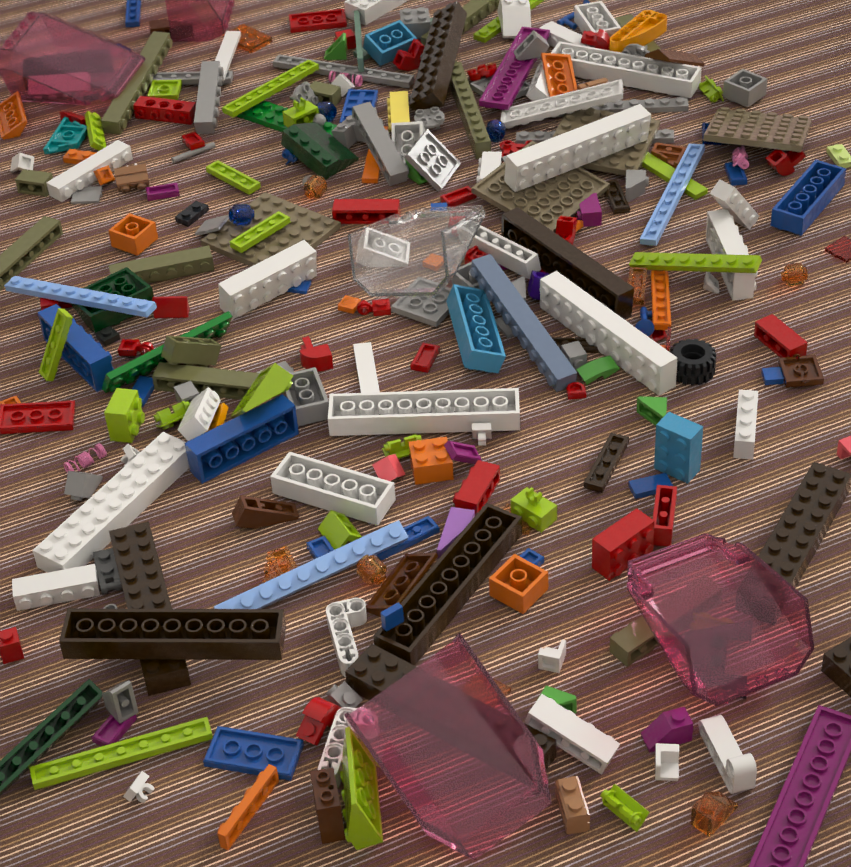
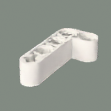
[326,598,367,677]
[318,707,379,788]
[698,715,757,794]

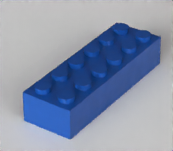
[771,160,846,236]
[37,304,114,392]
[185,394,299,484]

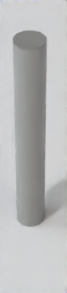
[171,142,216,163]

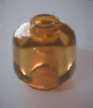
[303,175,327,199]
[781,262,808,287]
[356,555,387,586]

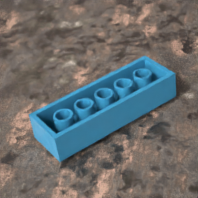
[446,284,506,373]

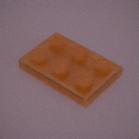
[222,24,272,54]

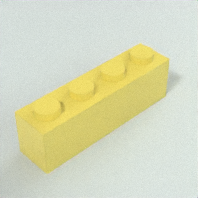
[387,91,410,132]

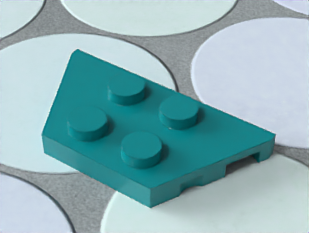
[43,117,88,154]

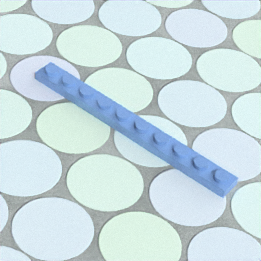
[640,143,705,246]
[4,276,157,318]
[214,520,408,609]

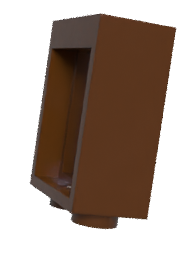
[310,767,345,844]

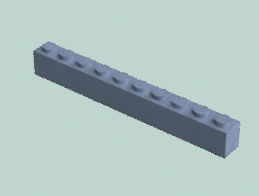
[470,254,577,392]

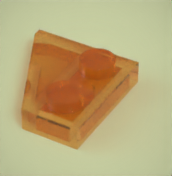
[262,546,298,584]

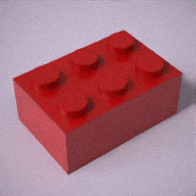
[592,508,655,581]

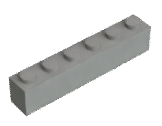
[194,61,224,134]
[352,102,409,186]

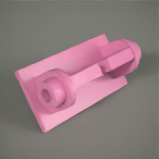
[732,145,749,169]

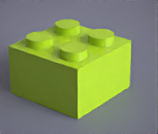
[104,388,145,443]

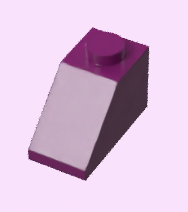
[576,193,602,227]
[641,707,693,753]

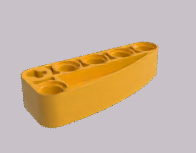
[609,10,667,53]

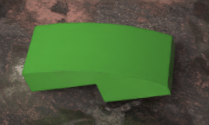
[576,356,620,385]

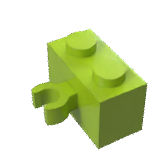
[282,97,319,127]
[511,487,557,533]

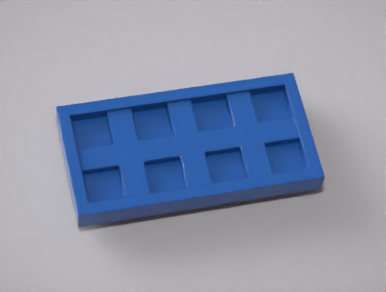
[339,89,378,123]

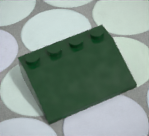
[281,122,359,181]
[71,267,154,333]

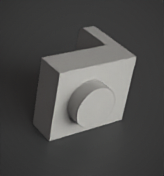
[326,681,363,708]

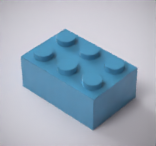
[363,20,417,66]
[654,412,703,484]

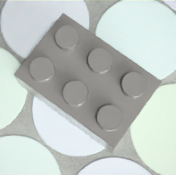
[282,367,329,426]

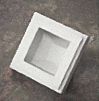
[703,272,719,294]

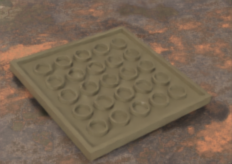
[703,107,812,152]
[552,108,660,176]
[471,141,610,233]
[201,192,341,267]

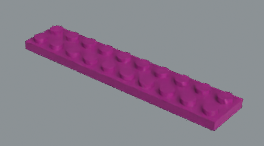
[479,27,550,110]
[748,705,851,867]

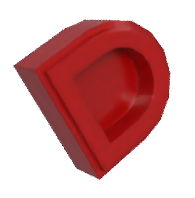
[567,382,587,400]

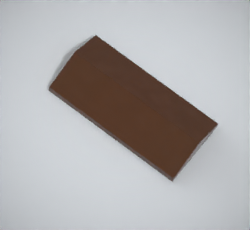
[645,49,705,66]
[366,553,438,617]

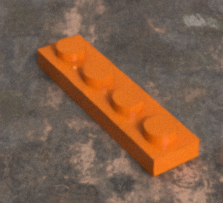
[217,764,279,850]

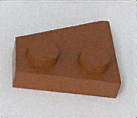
[651,142,687,168]

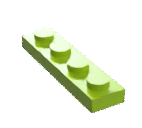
[85,110,106,151]
[206,160,261,195]
[229,211,291,253]
[39,308,73,381]

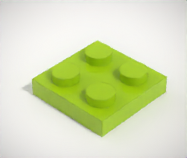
[148,79,182,100]

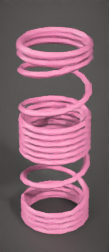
[328,71,363,87]
[64,443,107,473]

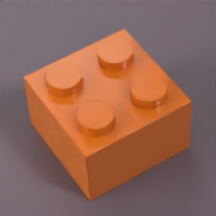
[108,213,158,256]
[408,437,454,485]
[489,554,548,614]

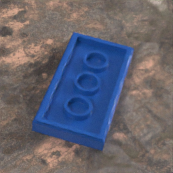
[203,726,304,781]

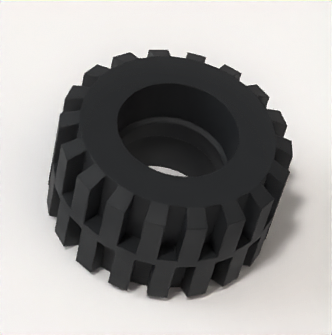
[670,339,716,385]

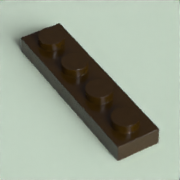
[584,433,629,493]

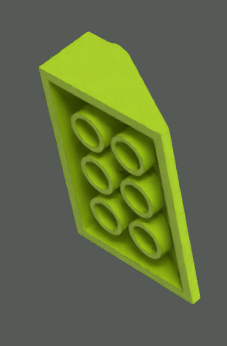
[230,363,293,419]
[340,726,383,850]

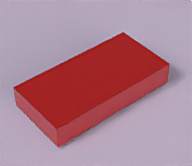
[181,132,205,151]
[440,186,477,208]
[410,343,440,373]

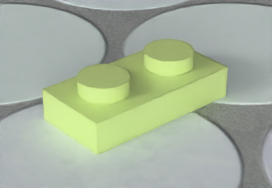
[826,144,851,168]

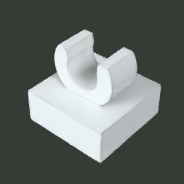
[472,423,492,446]
[121,444,140,467]
[123,771,154,803]

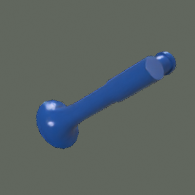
[557,0,590,30]
[635,307,654,336]

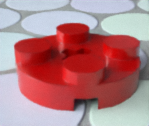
[467,63,497,81]

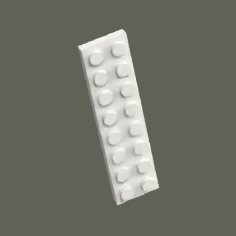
[500,79,623,129]

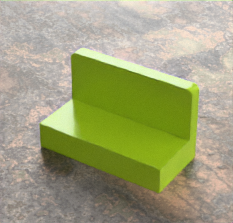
[318,510,362,550]

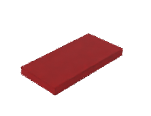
[289,9,347,33]
[0,400,76,434]

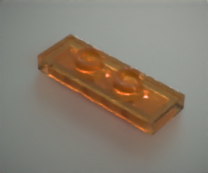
[628,267,647,305]

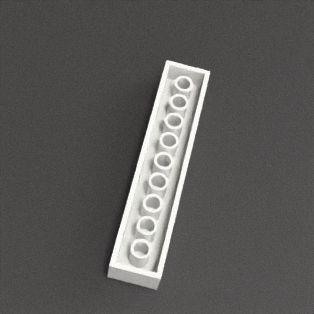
[551,41,702,98]
[504,104,651,192]
[540,271,677,396]
[328,388,520,436]
[32,432,189,572]

